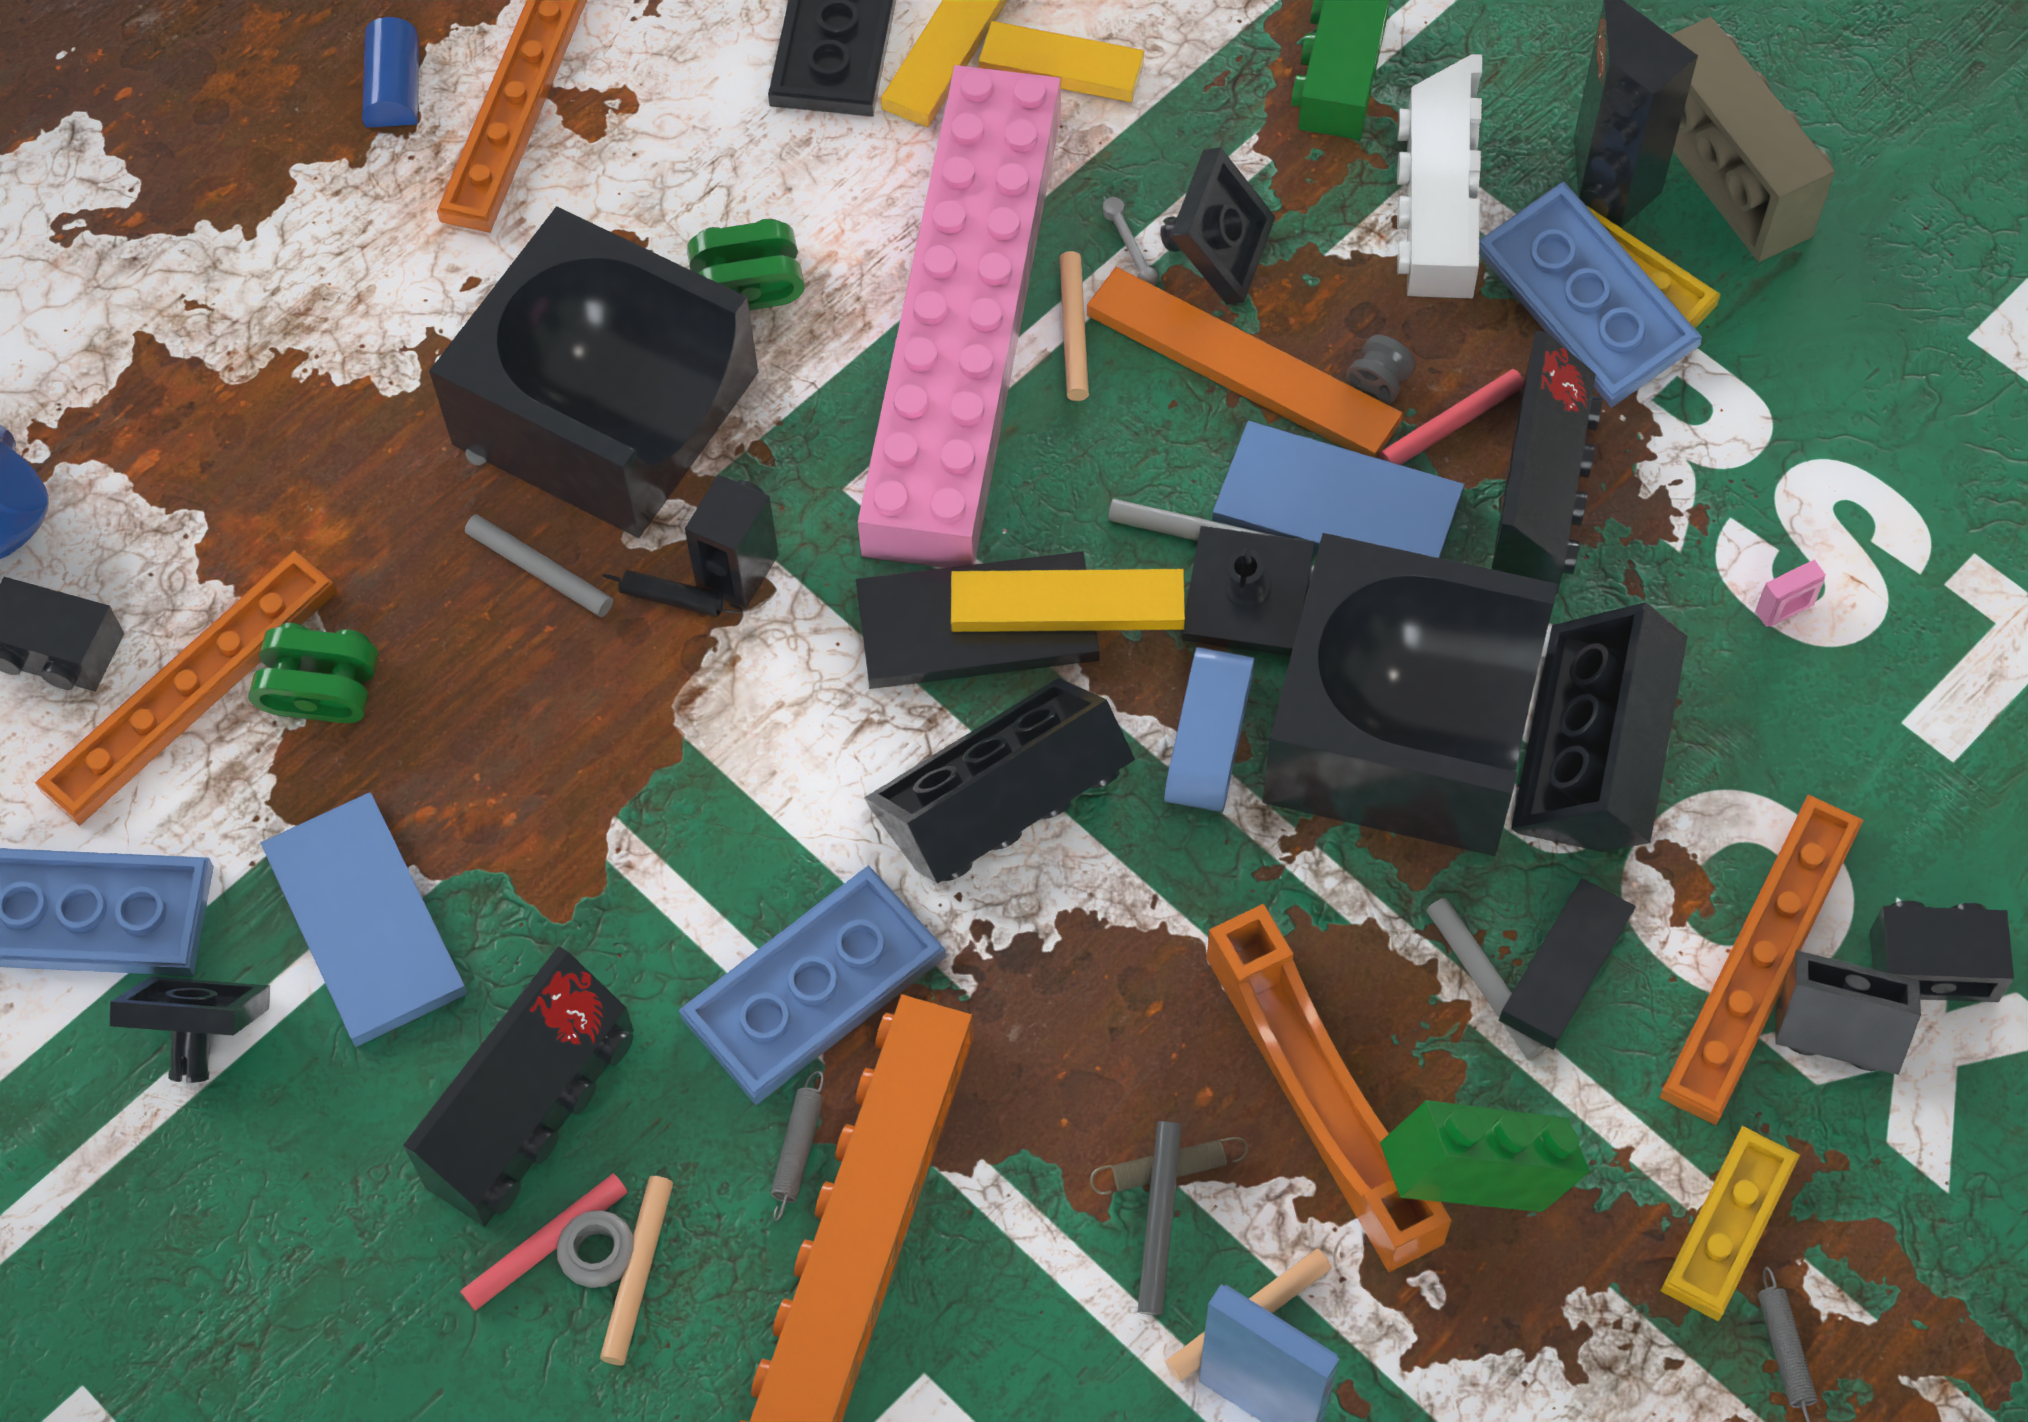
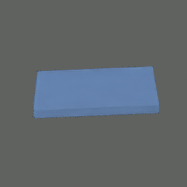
[1479,181,1702,408]
[1212,421,1464,558]
[260,792,468,1047]
[0,848,214,976]
[678,865,946,1105]
[1199,1284,1340,1422]

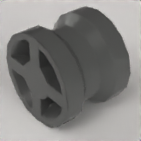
[1345,335,1416,405]

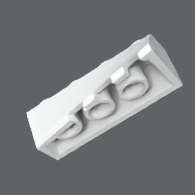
[1397,54,1482,298]

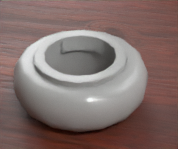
[557,1210,634,1288]

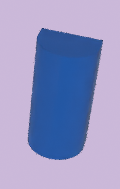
[362,17,420,128]

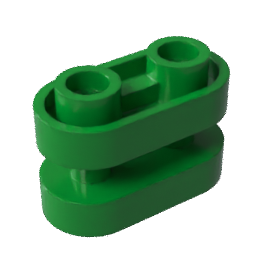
[687,219,805,311]
[248,623,379,723]

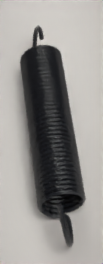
[602,569,743,617]

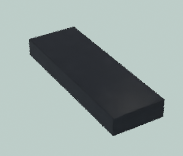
[1498,878,1636,1050]

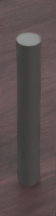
[1137,1121,1182,1316]

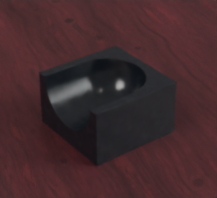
[429,206,759,538]
[1262,533,1558,856]

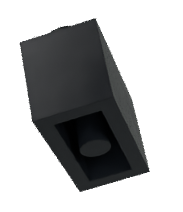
[685,474,779,608]
[0,577,125,692]
[1870,901,2014,1002]
[1775,950,1921,1075]

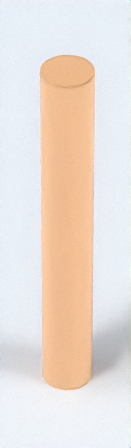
[1059,251,1089,401]
[600,1176,673,1366]
[1165,1248,1332,1382]

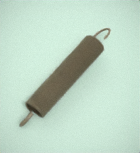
[1090,1137,1248,1195]

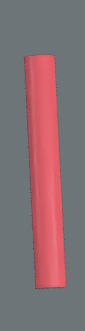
[1379,369,1524,465]
[460,1173,628,1311]

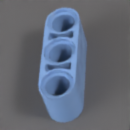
[1164,647,1255,813]

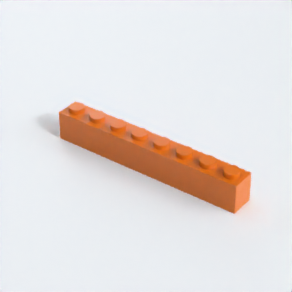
[739,994,974,1422]

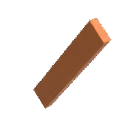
[437,0,587,233]
[1087,266,1403,458]
[35,550,337,826]
[1659,794,1864,1126]

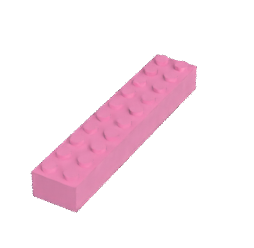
[858,65,1061,568]

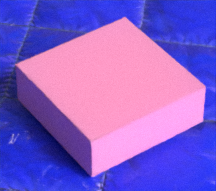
[1755,559,1826,627]

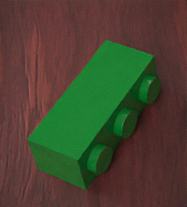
[1291,0,1390,140]
[1380,1100,1590,1212]

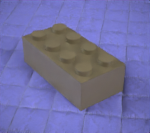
[1671,16,1835,263]

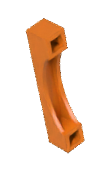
[1206,904,1452,1272]

